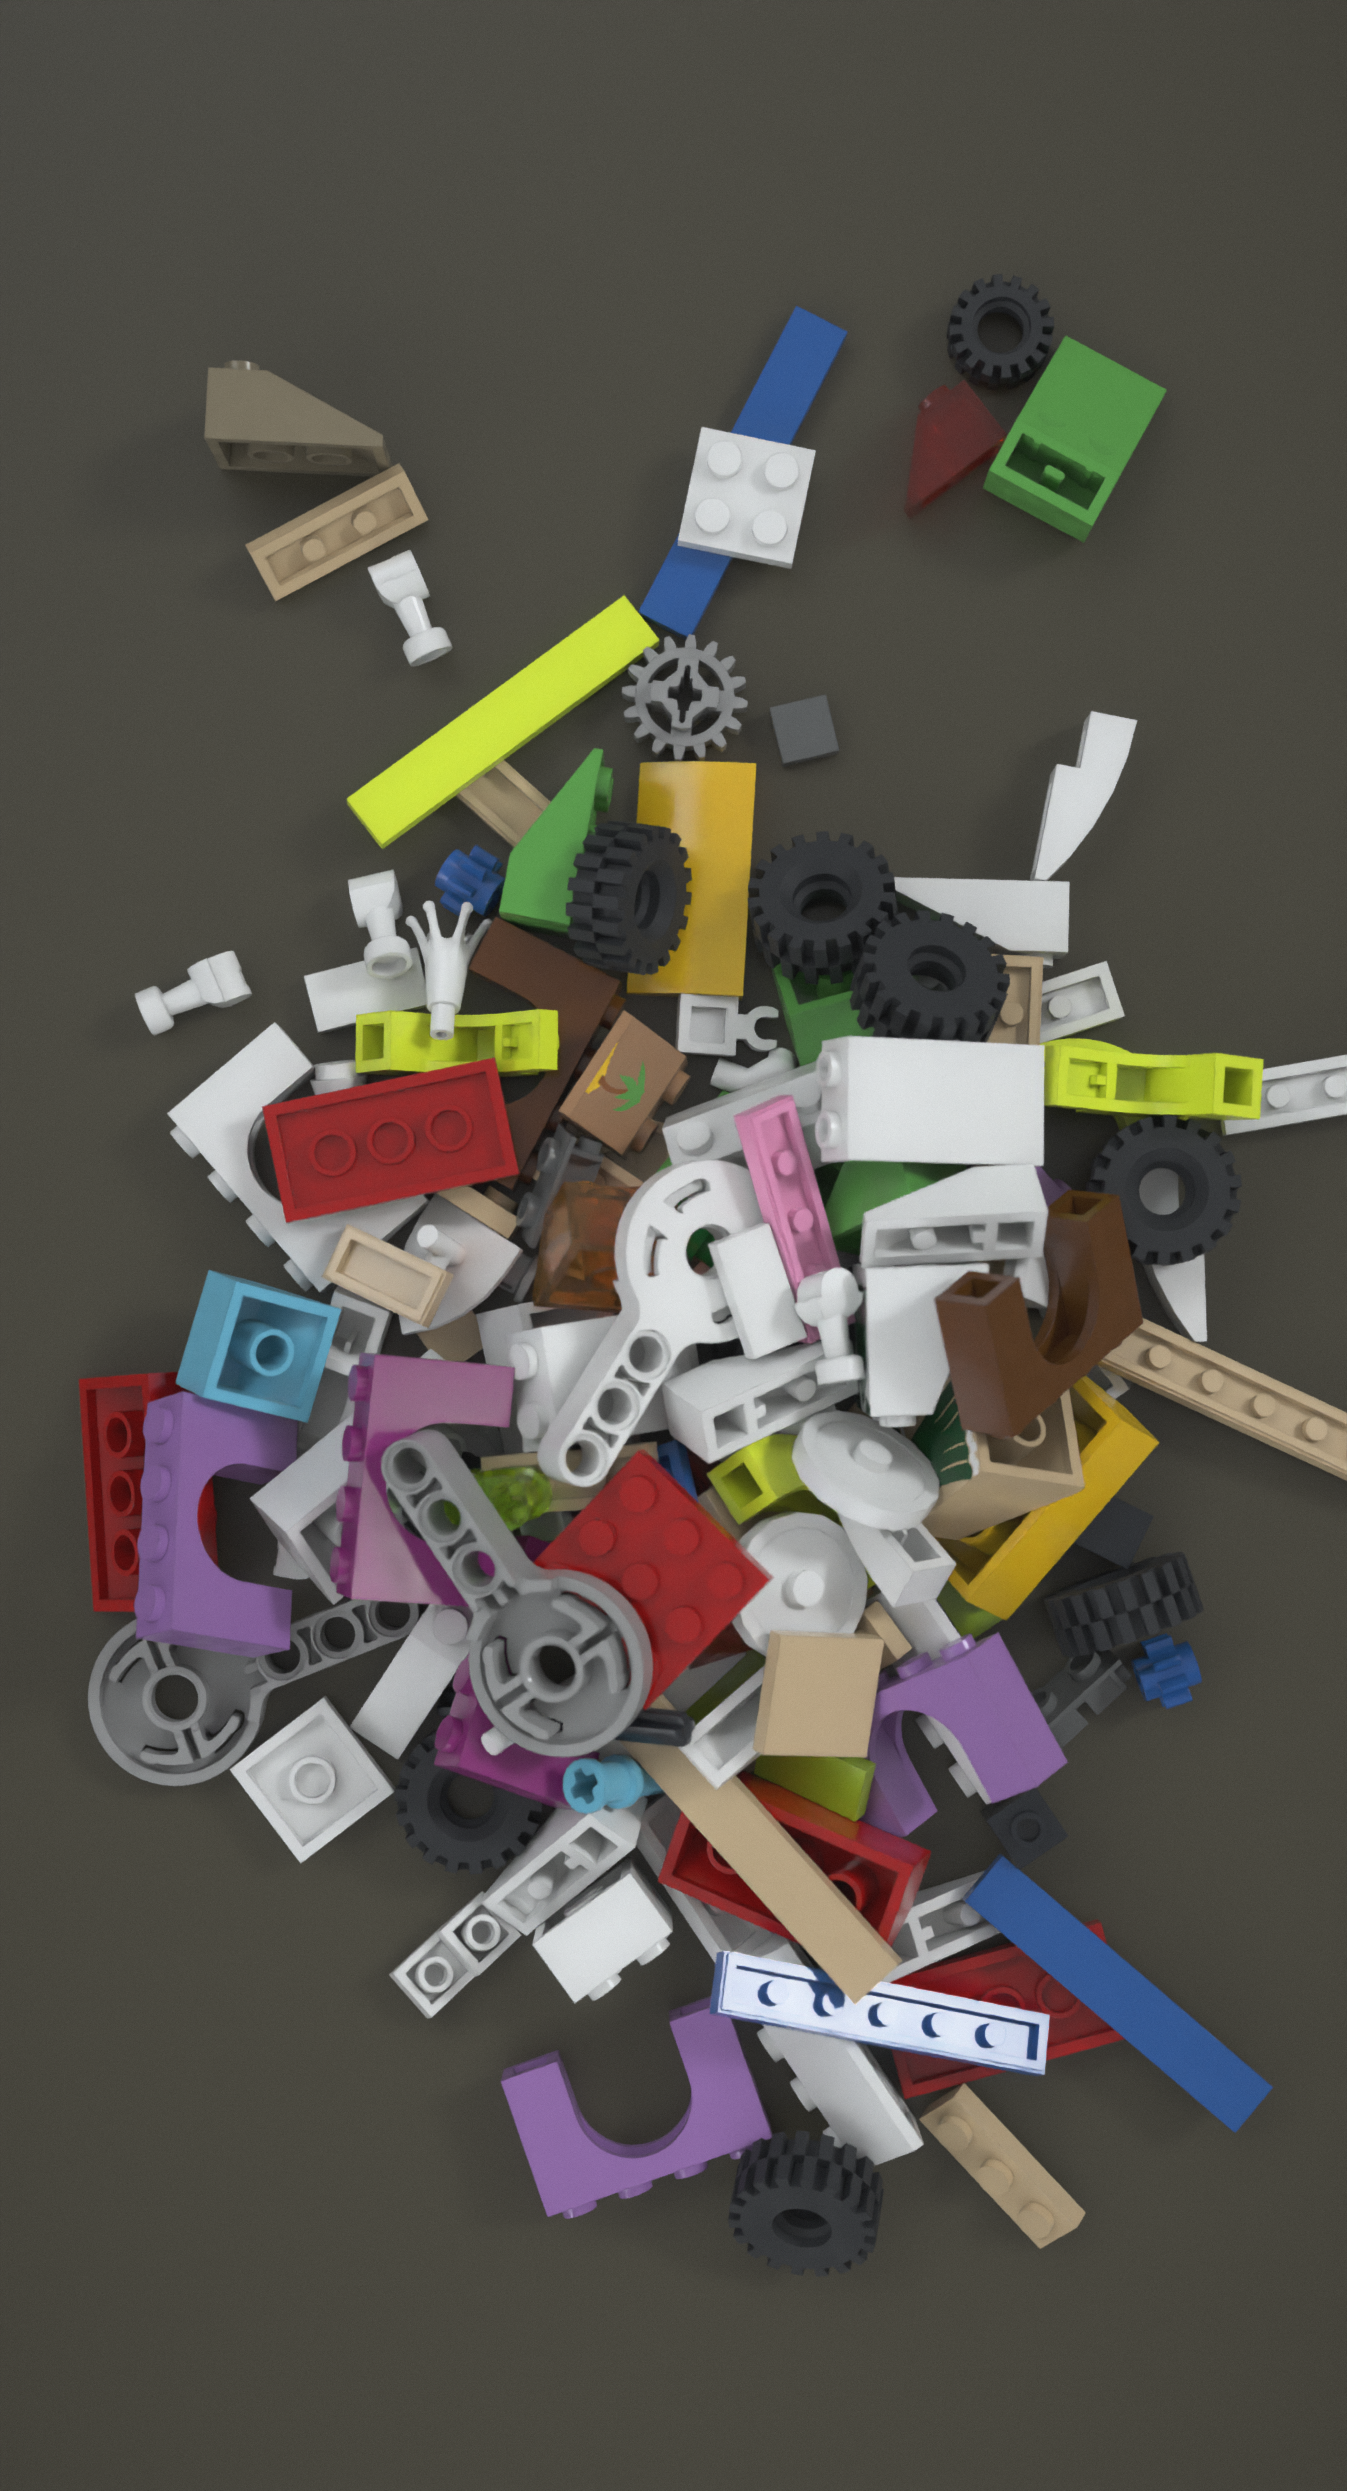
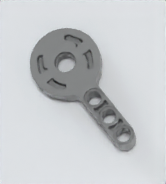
[381,1429,653,1757]
[88,1599,423,1786]

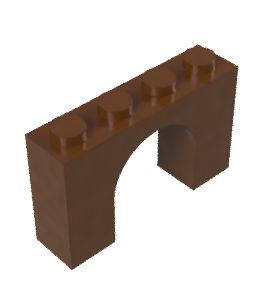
[413,917,626,1192]
[934,1190,1143,1439]

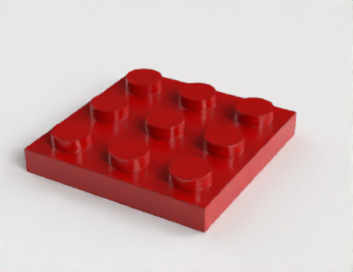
[533,1449,774,1710]

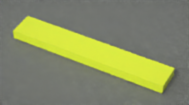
[346,595,660,849]

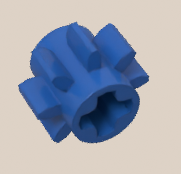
[435,845,505,919]
[1131,1633,1202,1710]

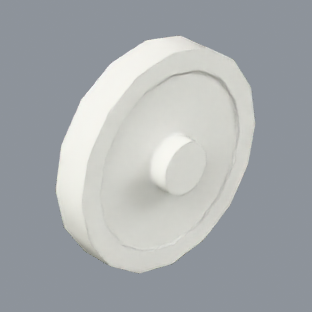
[792,1410,939,1531]
[731,1511,868,1656]

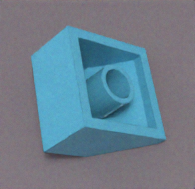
[175,1270,341,1423]

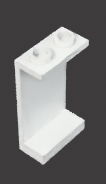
[815,1036,1044,1167]

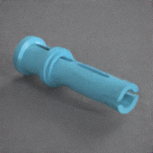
[563,1754,665,1814]

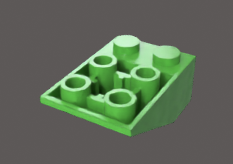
[983,335,1167,543]
[499,748,614,939]

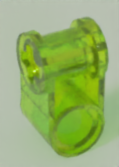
[444,1466,553,1531]

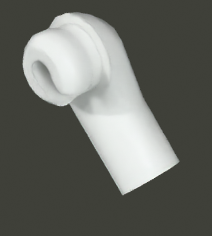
[710,1048,797,1093]

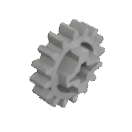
[622,634,748,761]

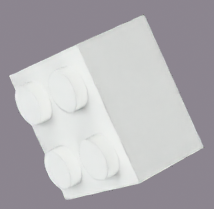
[532,1856,673,2003]

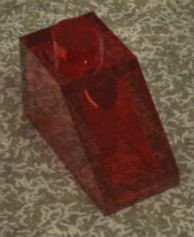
[903,380,1007,519]

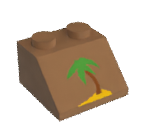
[559,1011,691,1160]

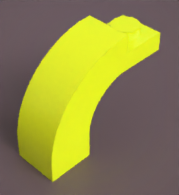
[355,1009,559,1077]
[1044,1045,1264,1120]
[707,1434,876,1590]

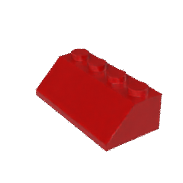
[79,1371,220,1612]
[657,1770,932,1947]

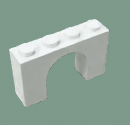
[167,1022,430,1294]

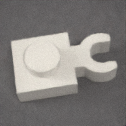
[675,993,779,1057]

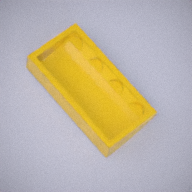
[627,761,756,1001]

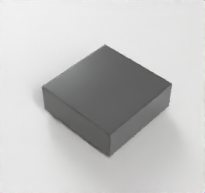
[769,694,839,767]

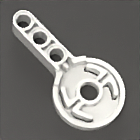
[537,1160,764,1487]

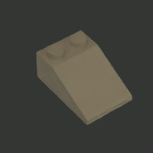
[204,360,393,477]

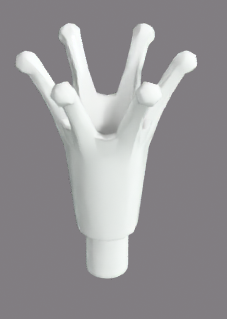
[405,901,493,1040]

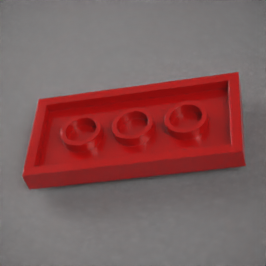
[262,1057,520,1224]
[889,1919,1125,2099]

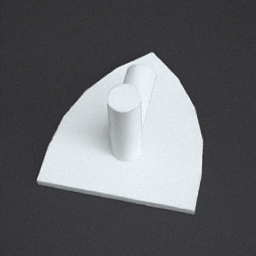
[398,1193,523,1335]

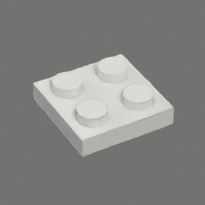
[678,427,816,569]
[230,1696,395,1863]

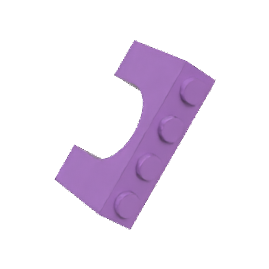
[134,1392,298,1658]
[858,1633,1067,1838]
[501,1996,772,2219]

